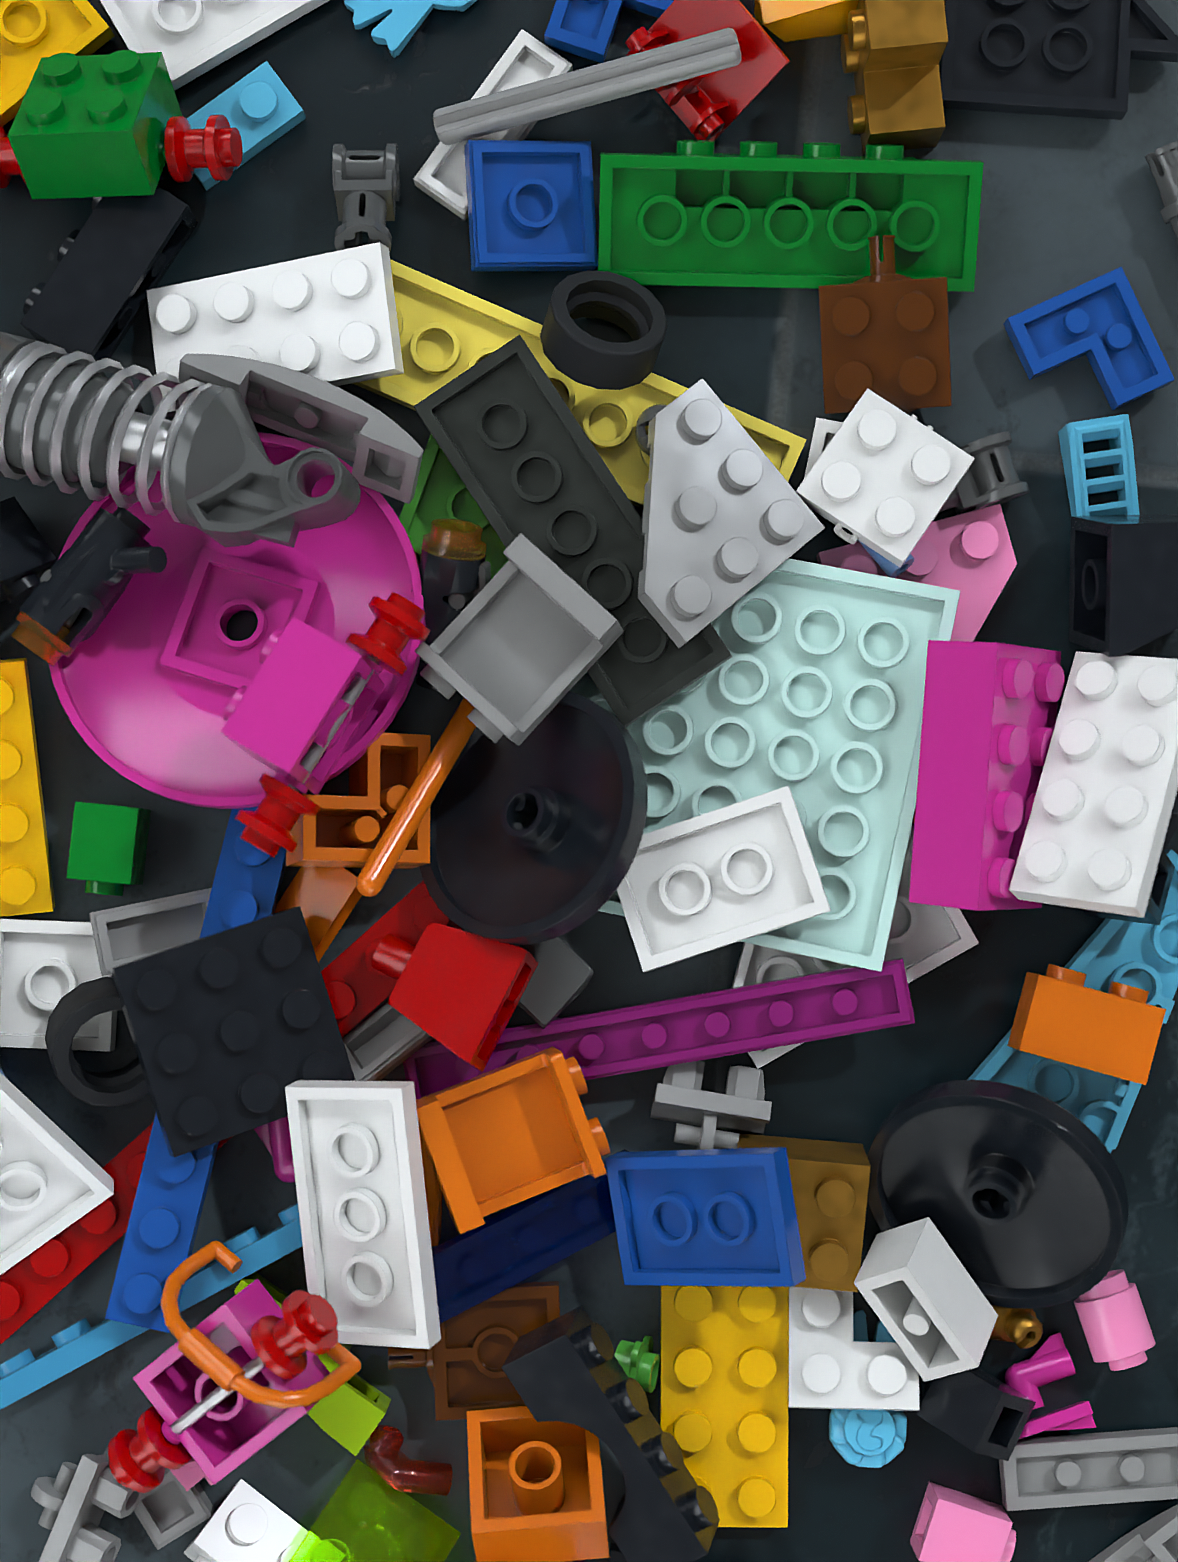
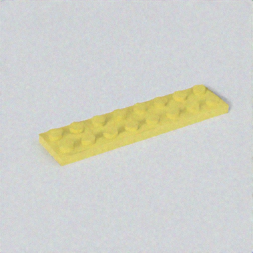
[352,259,807,509]

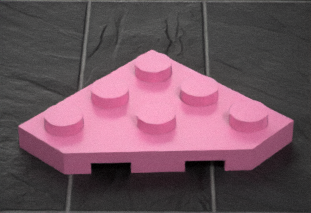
[816,504,1017,642]

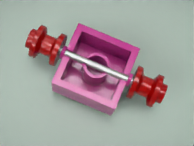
[220,592,430,858]
[108,1278,338,1493]

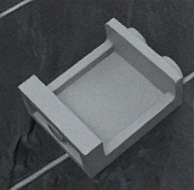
[415,533,624,746]

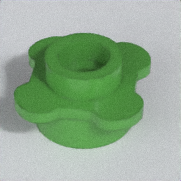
[614,1335,660,1393]

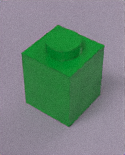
[67,802,151,896]

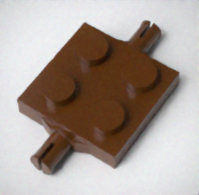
[819,235,952,414]
[388,1281,561,1421]

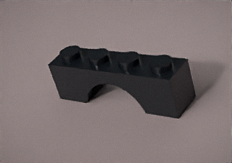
[502,1305,720,1562]

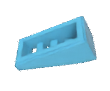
[1058,414,1140,516]

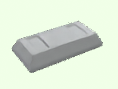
[89,888,212,976]
[342,1002,433,1081]

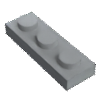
[999,1427,1178,1511]

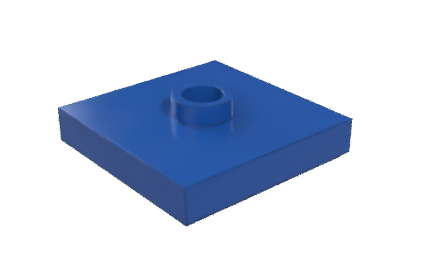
[464,140,598,271]

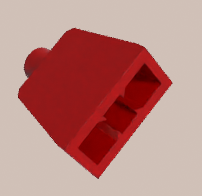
[372,922,539,1072]

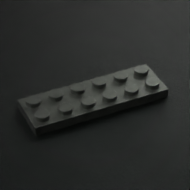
[413,335,732,728]

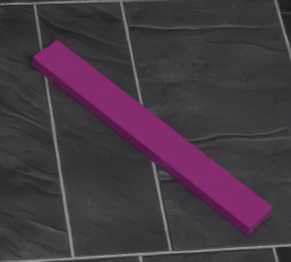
[403,958,915,1100]

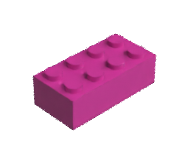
[909,640,1065,911]

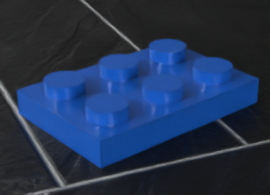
[605,1147,806,1287]

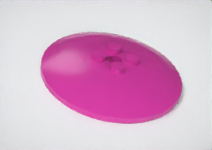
[45,432,426,809]

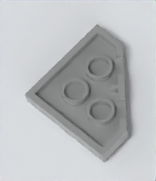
[638,378,825,648]

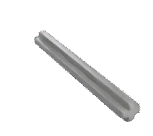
[433,28,742,145]

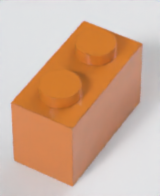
[1007,964,1166,1085]

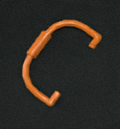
[160,1240,361,1409]

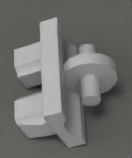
[650,1060,772,1150]
[31,1447,142,1562]

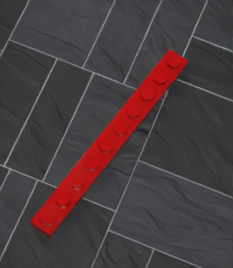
[0,880,463,1344]

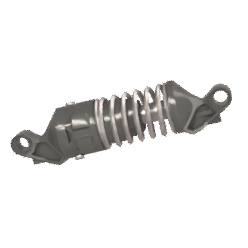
[0,331,361,548]

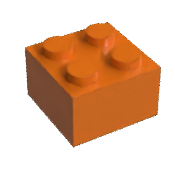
[467,1406,609,1562]

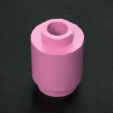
[1074,1269,1156,1371]

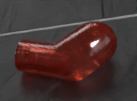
[364,1425,452,1496]

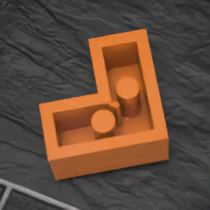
[286,733,431,869]

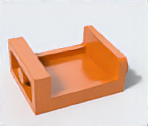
[416,1046,610,1234]

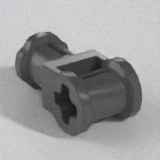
[332,143,400,253]
[939,431,1030,515]

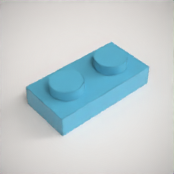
[187,61,306,191]

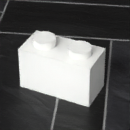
[854,1217,998,1382]

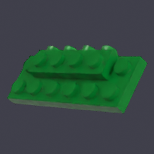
[598,140,984,292]

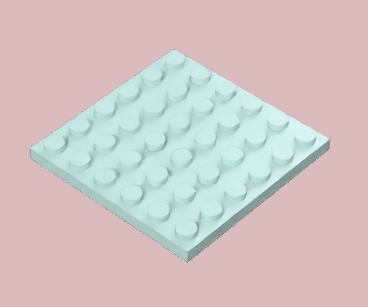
[570,558,960,972]

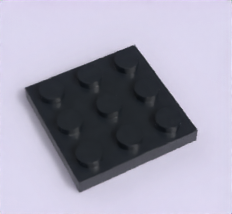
[109,906,356,1158]

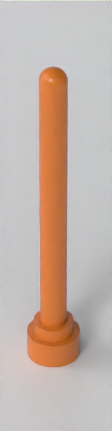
[356,698,476,897]

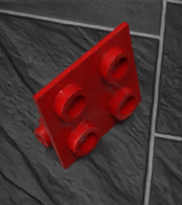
[625,0,790,141]

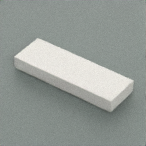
[413,29,573,221]

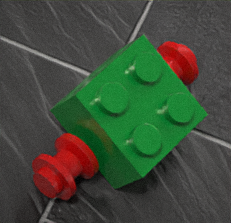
[0,50,243,199]

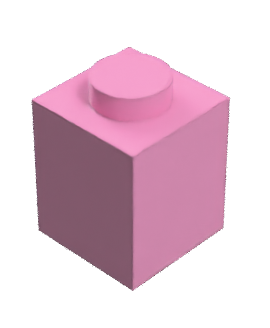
[910,1482,1016,1562]

